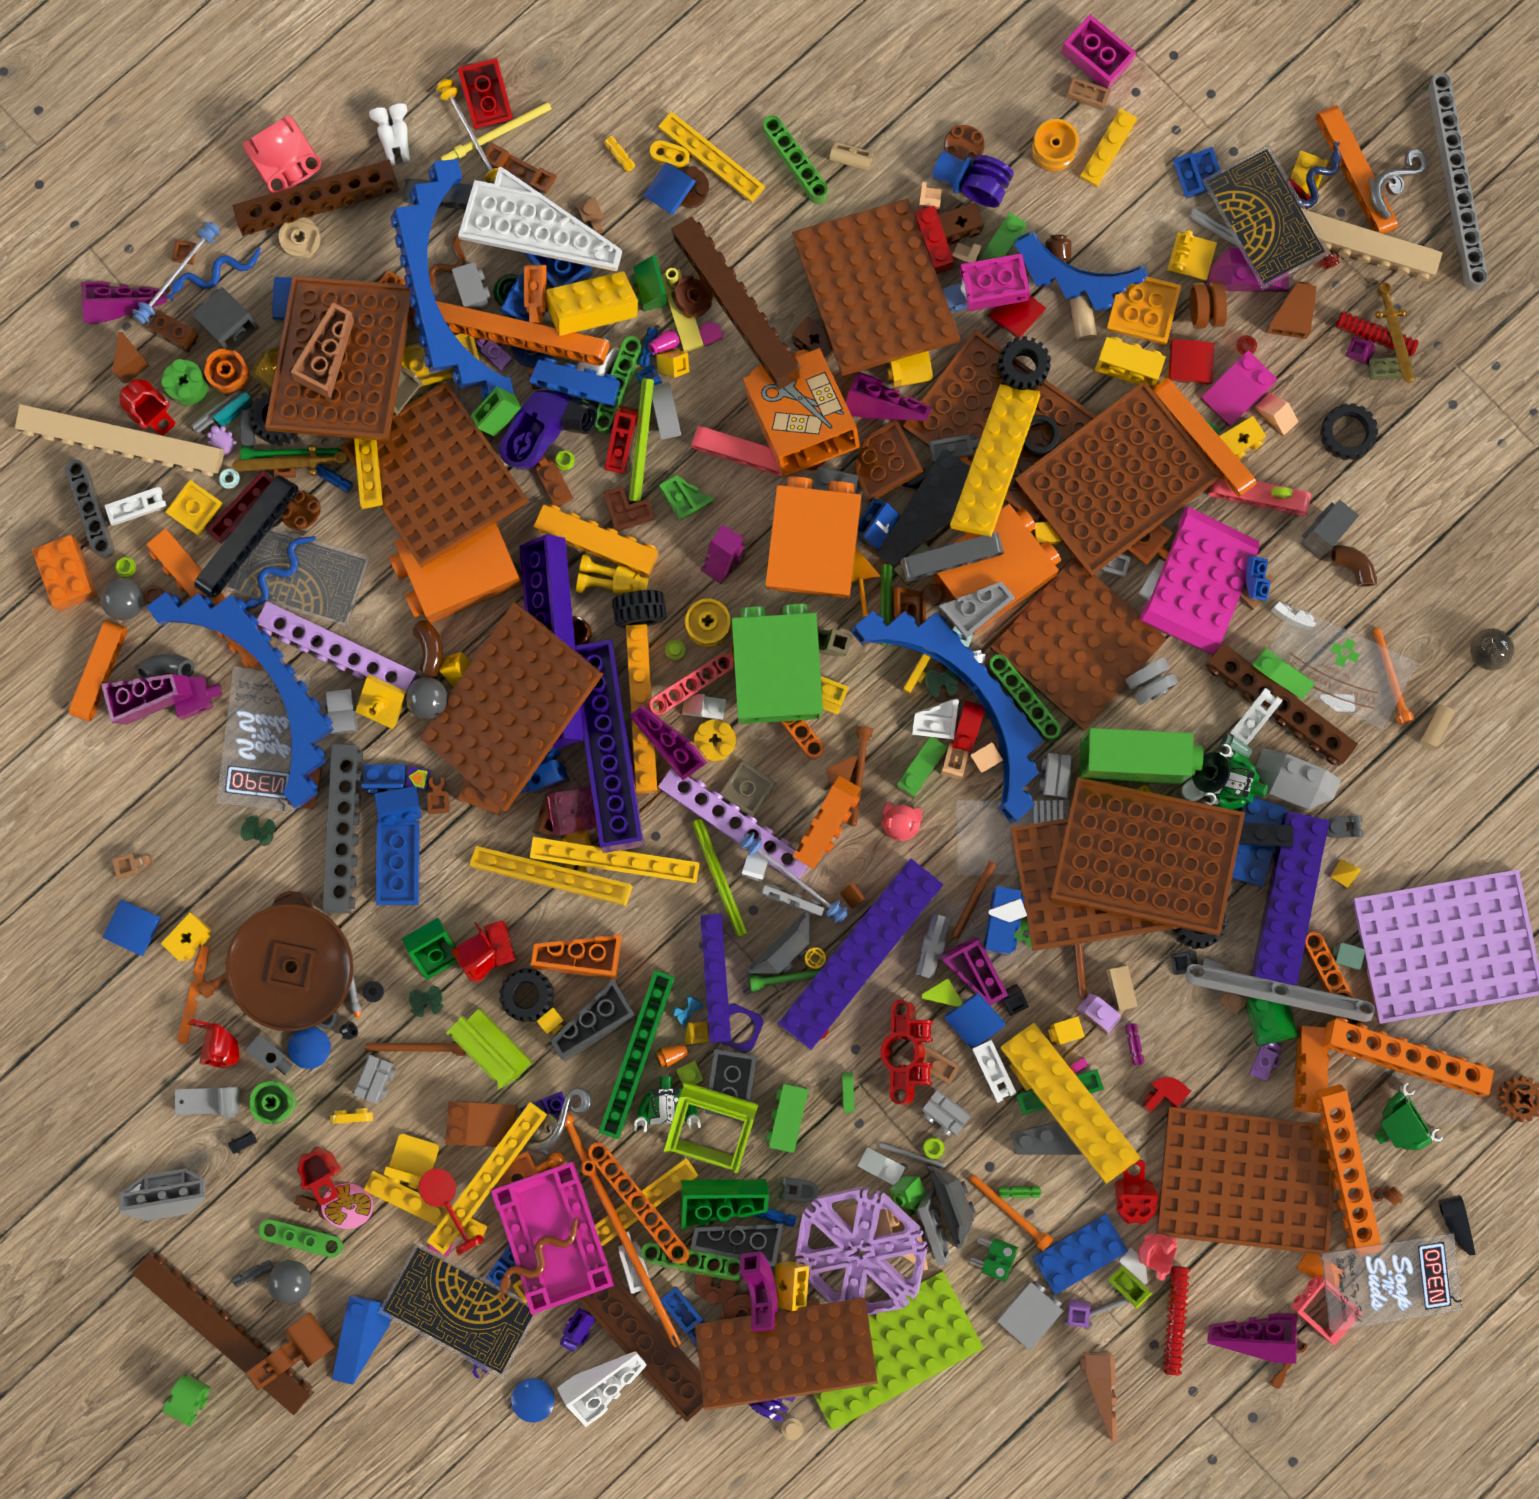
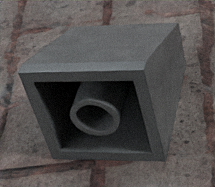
[192,287,259,351]

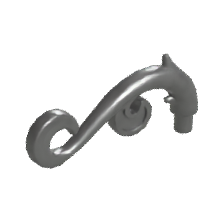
[1369,149,1427,220]
[523,1087,592,1155]

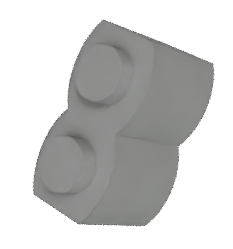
[323,689,358,735]

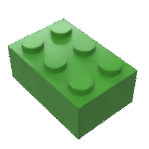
[766,1084,808,1153]

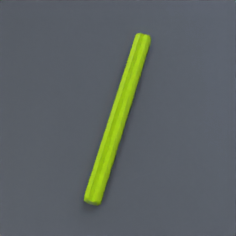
[629,378,654,502]
[692,819,747,937]

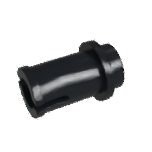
[228,1130,257,1154]

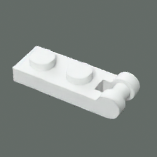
[104,487,167,526]
[1230,688,1283,745]
[972,1040,1016,1103]

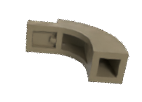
[818,629,853,656]

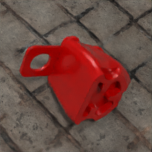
[119,379,175,436]
[451,922,496,983]
[188,1019,240,1068]
[297,1146,341,1205]
[1114,1160,1158,1224]

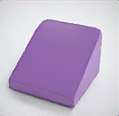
[1067,1299,1091,1328]

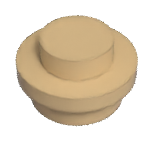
[782,1418,803,1440]

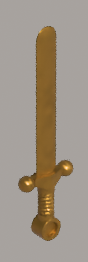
[1375,282,1415,383]
[232,445,348,476]

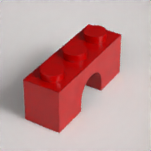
[914,205,954,274]

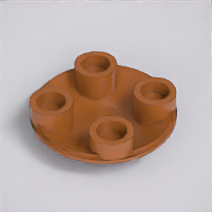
[944,125,985,161]
[281,491,321,530]

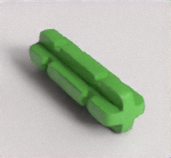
[999,1186,1041,1198]

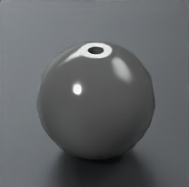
[100,578,144,621]
[405,677,448,720]
[267,1260,312,1305]

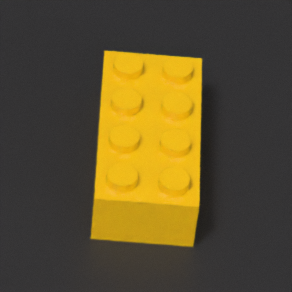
[546,271,638,336]

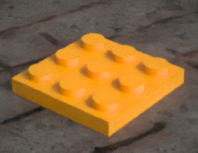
[1106,270,1181,345]

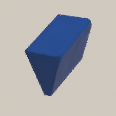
[635,365,662,386]

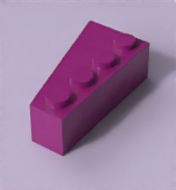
[101,674,193,725]

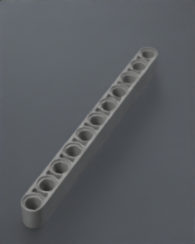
[1428,72,1487,291]

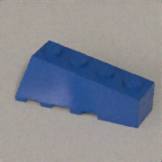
[529,357,621,407]

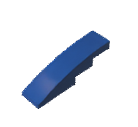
[660,1286,706,1346]

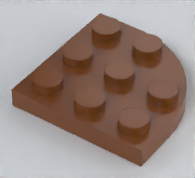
[856,419,924,502]

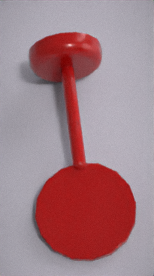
[418,1168,484,1256]

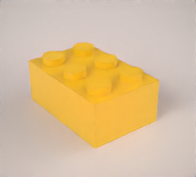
[1094,337,1166,389]

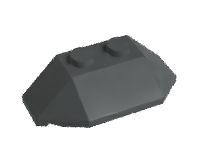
[746,911,809,974]
[927,1165,976,1249]

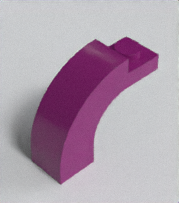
[740,1251,778,1332]

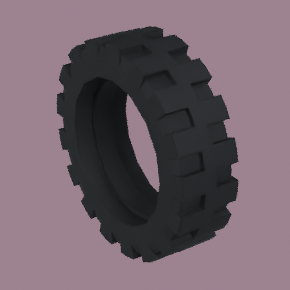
[1320,403,1378,460]

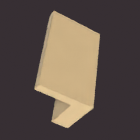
[1106,965,1138,1011]

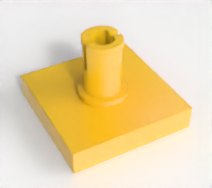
[355,675,407,729]

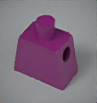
[175,677,222,720]

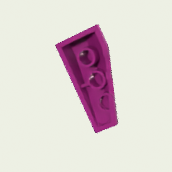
[81,281,167,324]
[846,372,932,421]

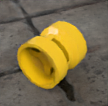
[805,948,826,969]

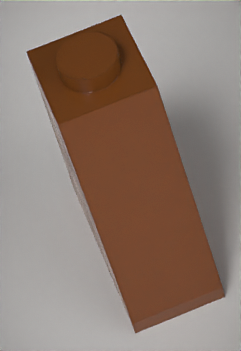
[1266,282,1317,339]

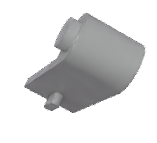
[175,1087,240,1118]

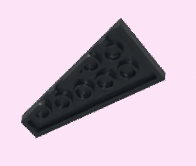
[876,449,971,566]

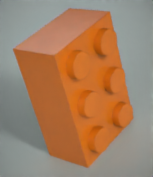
[32,535,98,611]

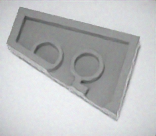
[939,581,1015,638]
[762,885,824,917]
[917,1188,950,1266]

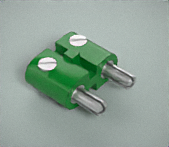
[970,1237,1019,1283]

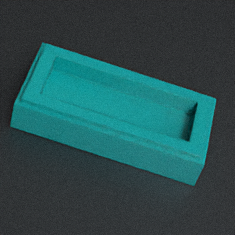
[213,392,254,427]

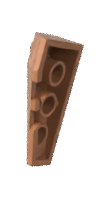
[1080,1351,1117,1442]

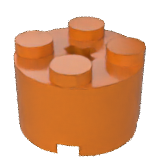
[204,349,251,396]

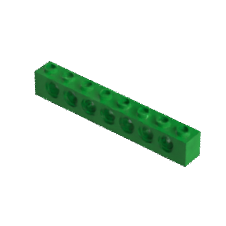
[598,970,675,1140]

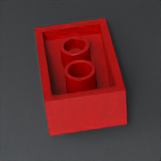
[457,56,513,129]

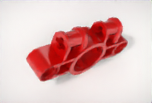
[880,999,933,1106]

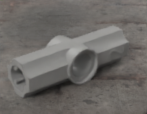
[915,914,950,980]

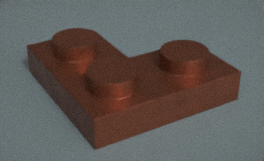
[603,486,655,532]

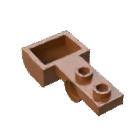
[245,1312,335,1391]

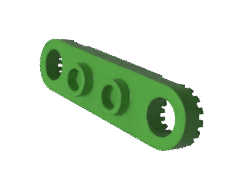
[259,1219,343,1258]

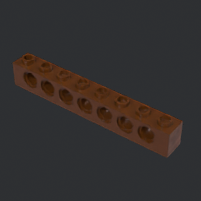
[232,159,400,236]
[1205,643,1358,766]

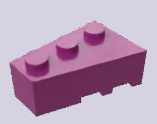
[701,524,745,584]
[937,936,1008,1005]

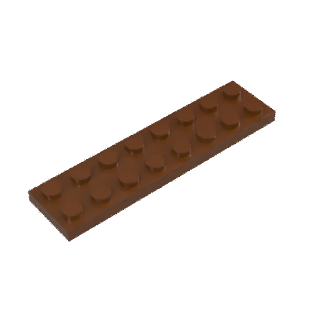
[578,1268,704,1422]

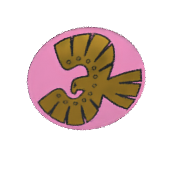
[321,1183,373,1229]

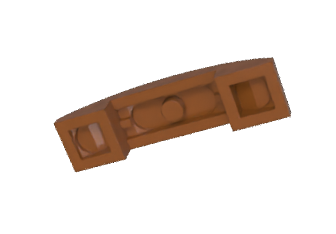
[480,142,557,194]

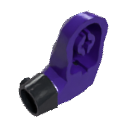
[499,390,597,470]

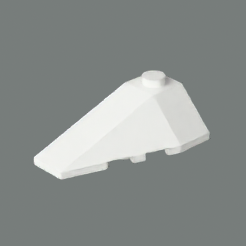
[557,1351,646,1427]

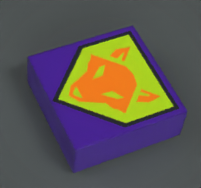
[405,766,431,791]

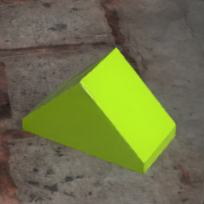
[920,978,963,1007]

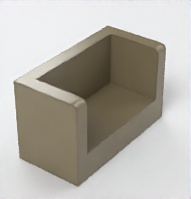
[394,366,423,415]

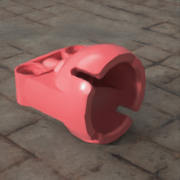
[242,115,321,193]

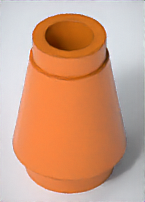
[655,1043,688,1068]

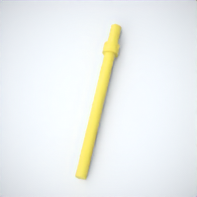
[440,102,552,161]

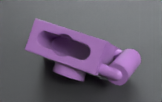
[475,339,513,372]
[1249,1042,1282,1081]

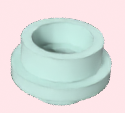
[219,468,240,489]

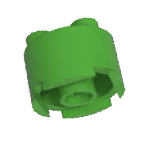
[161,359,209,406]
[249,1081,297,1124]
[163,1374,211,1427]

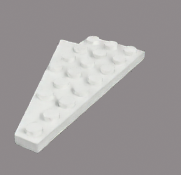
[458,167,622,271]

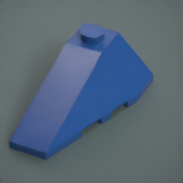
[332,1294,392,1385]

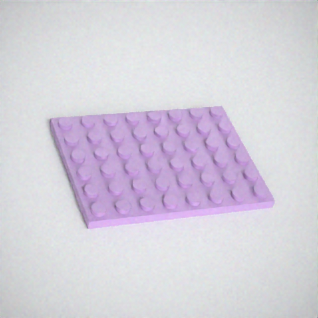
[1352,869,1539,1024]

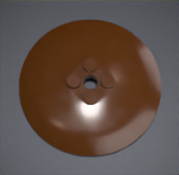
[226,904,354,1031]

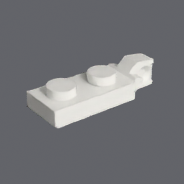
[618,1232,649,1294]

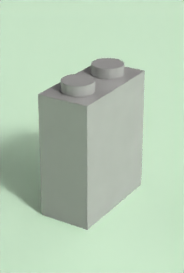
[995,1281,1063,1350]

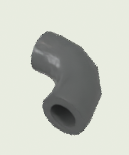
[135,653,194,679]

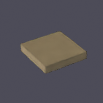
[719,760,776,817]

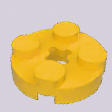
[694,719,736,762]

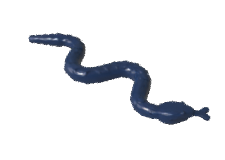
[1295,142,1341,208]

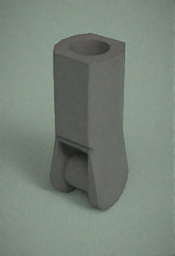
[239,409,256,448]

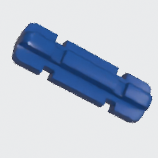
[638,327,659,367]
[316,464,353,493]
[755,1209,796,1227]

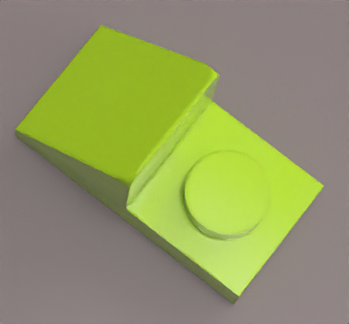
[1108,1265,1152,1309]

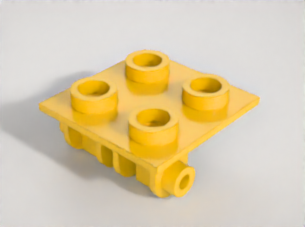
[1167,230,1217,281]

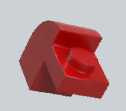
[952,700,985,753]
[1142,1077,1192,1112]

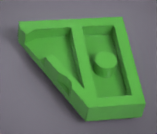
[658,475,714,521]

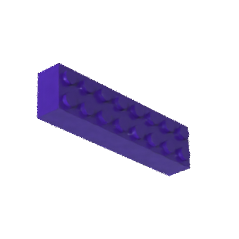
[1251,811,1330,986]

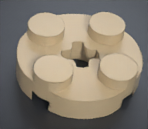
[279,217,321,259]

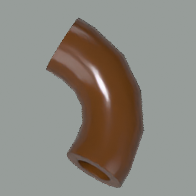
[1331,545,1377,587]
[413,620,443,677]

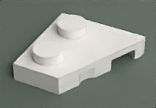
[912,698,959,739]

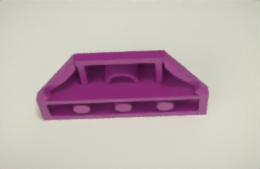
[1207,248,1289,292]

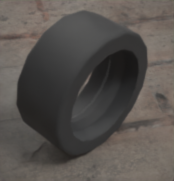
[1023,414,1060,456]

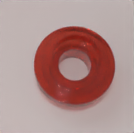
[1320,253,1340,270]
[1236,335,1257,355]

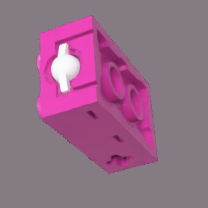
[960,253,1030,312]

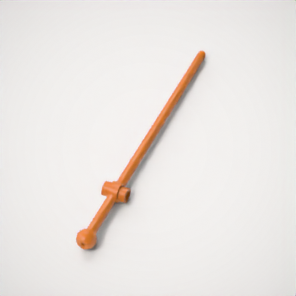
[558,1112,681,1347]

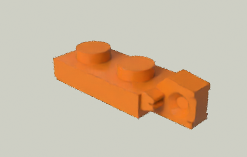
[524,265,546,324]

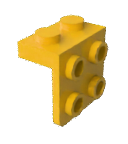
[887,351,933,387]
[383,1134,440,1189]

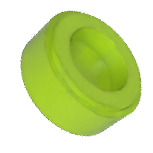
[1271,487,1293,499]
[923,1137,944,1159]

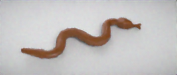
[429,234,465,289]
[498,1217,578,1301]

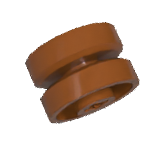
[1190,281,1227,329]

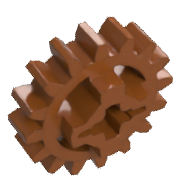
[1497,1076,1539,1122]

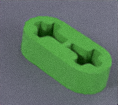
[842,1072,854,1113]

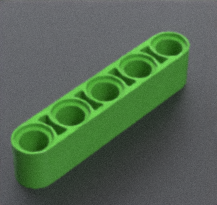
[763,115,828,204]
[595,336,641,435]
[988,655,1061,741]
[641,1243,743,1281]

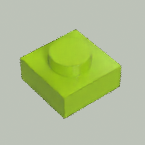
[676,1061,704,1085]

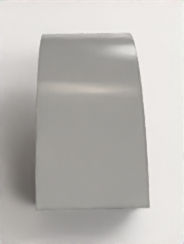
[652,382,681,440]

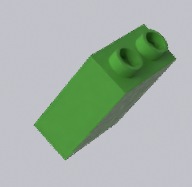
[732,604,823,724]
[1079,728,1203,785]

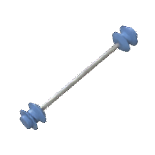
[132,222,220,324]
[740,833,848,923]

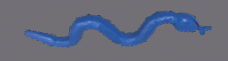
[167,247,262,301]
[245,536,317,609]

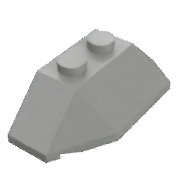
[1255,748,1341,810]
[119,1168,205,1221]

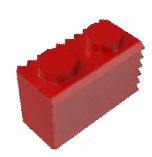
[484,920,518,967]

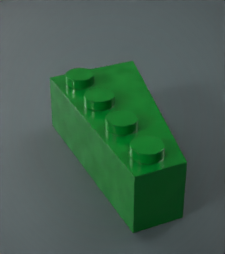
[679,1179,769,1231]

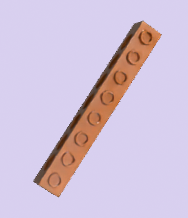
[1322,1018,1494,1098]
[1315,1084,1382,1257]

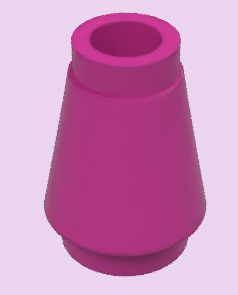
[648,329,680,355]

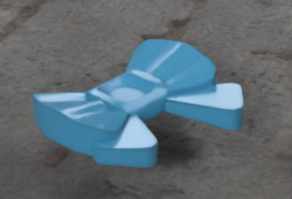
[673,996,703,1026]

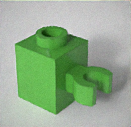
[889,1176,927,1217]

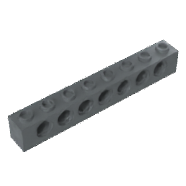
[323,744,363,914]

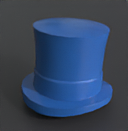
[932,151,973,194]

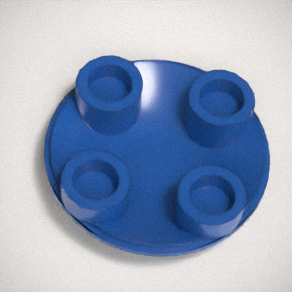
[288,1027,331,1069]
[511,1378,554,1422]

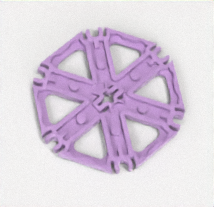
[795,1186,928,1315]

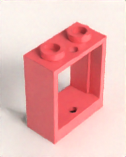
[1290,1275,1362,1346]

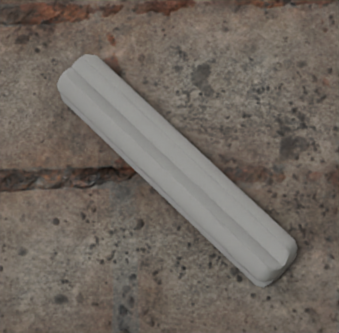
[1189,208,1242,247]
[191,390,243,433]

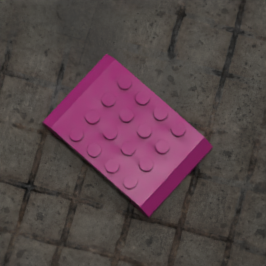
[1139,507,1259,655]
[491,1162,614,1315]

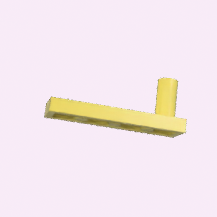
[661,268,704,352]

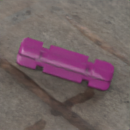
[1125,1023,1144,1065]

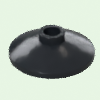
[1192,752,1231,793]

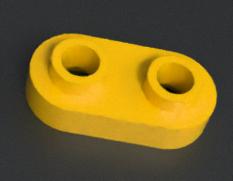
[650,140,690,169]
[330,1108,373,1124]

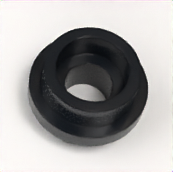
[363,981,384,1002]

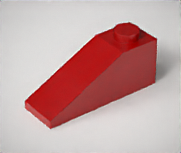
[604,405,638,474]

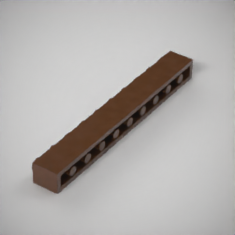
[671,217,801,390]
[132,1252,315,1415]

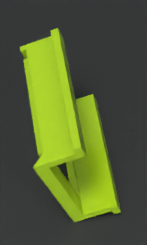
[446,1008,533,1090]
[664,1082,759,1173]

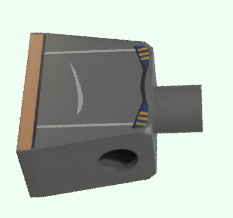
[245,1030,293,1075]

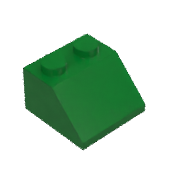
[631,255,668,312]
[402,917,457,980]
[1246,997,1299,1046]

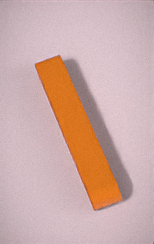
[1316,105,1398,234]
[1152,378,1257,497]
[729,642,823,760]
[588,1143,689,1264]

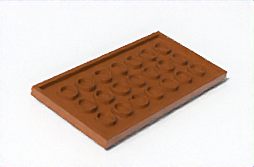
[695,1297,878,1411]

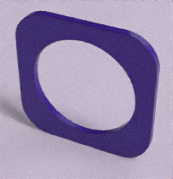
[720,1004,763,1052]

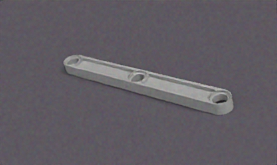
[1185,964,1375,1022]

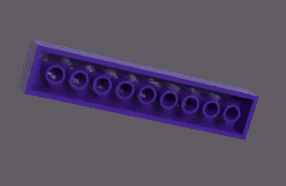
[519,534,583,749]
[575,639,645,853]
[778,858,944,1051]

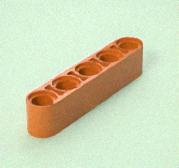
[69,620,127,722]
[1304,932,1363,1026]

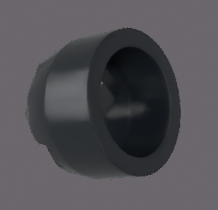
[339,1021,358,1040]

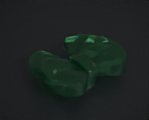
[925,669,959,698]
[241,815,276,846]
[409,986,444,1017]

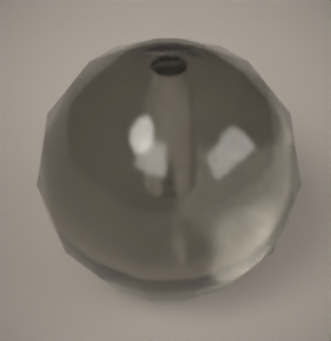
[1470,628,1514,671]

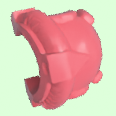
[881,801,922,842]
[1138,1234,1178,1280]

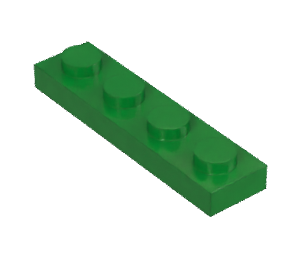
[1016,1069,1104,1115]

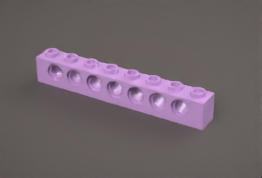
[257,601,419,691]
[658,767,808,884]

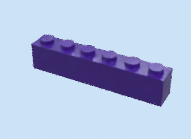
[700,914,732,1043]

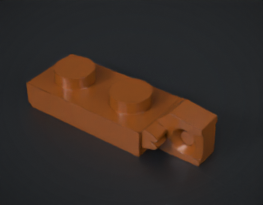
[535,455,574,507]

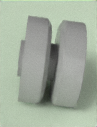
[1125,657,1180,706]

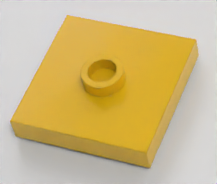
[165,480,224,537]

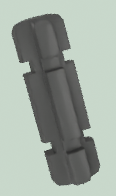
[232,1260,273,1287]

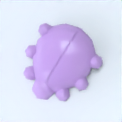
[207,426,237,456]

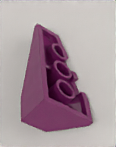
[629,705,708,780]
[1207,1313,1298,1364]

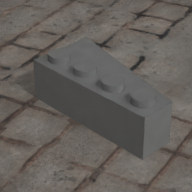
[551,979,637,1062]
[1010,1121,1082,1155]
[690,1224,783,1268]

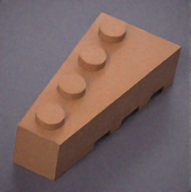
[291,303,354,399]

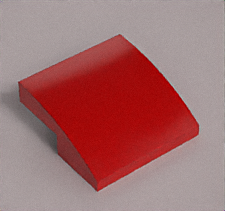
[987,295,1046,340]
[1169,339,1215,385]

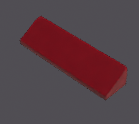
[206,470,273,544]

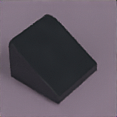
[1171,951,1198,975]
[1001,984,1029,1016]

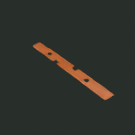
[177,945,211,1044]

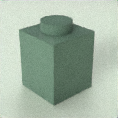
[1331,942,1366,971]

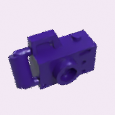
[560,1308,596,1352]

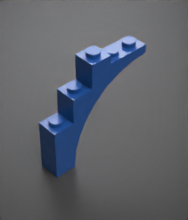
[1014,230,1148,311]

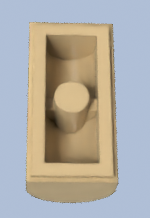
[829,142,874,171]
[1069,295,1097,341]
[1420,705,1455,750]

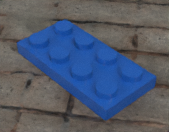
[1232,797,1286,888]
[376,821,420,906]
[1033,1213,1128,1295]

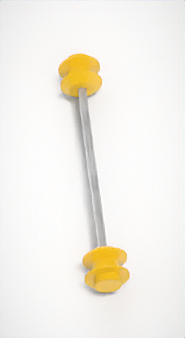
[436,79,499,184]

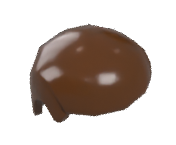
[572,616,592,645]

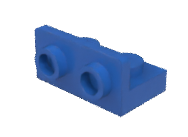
[361,764,406,794]

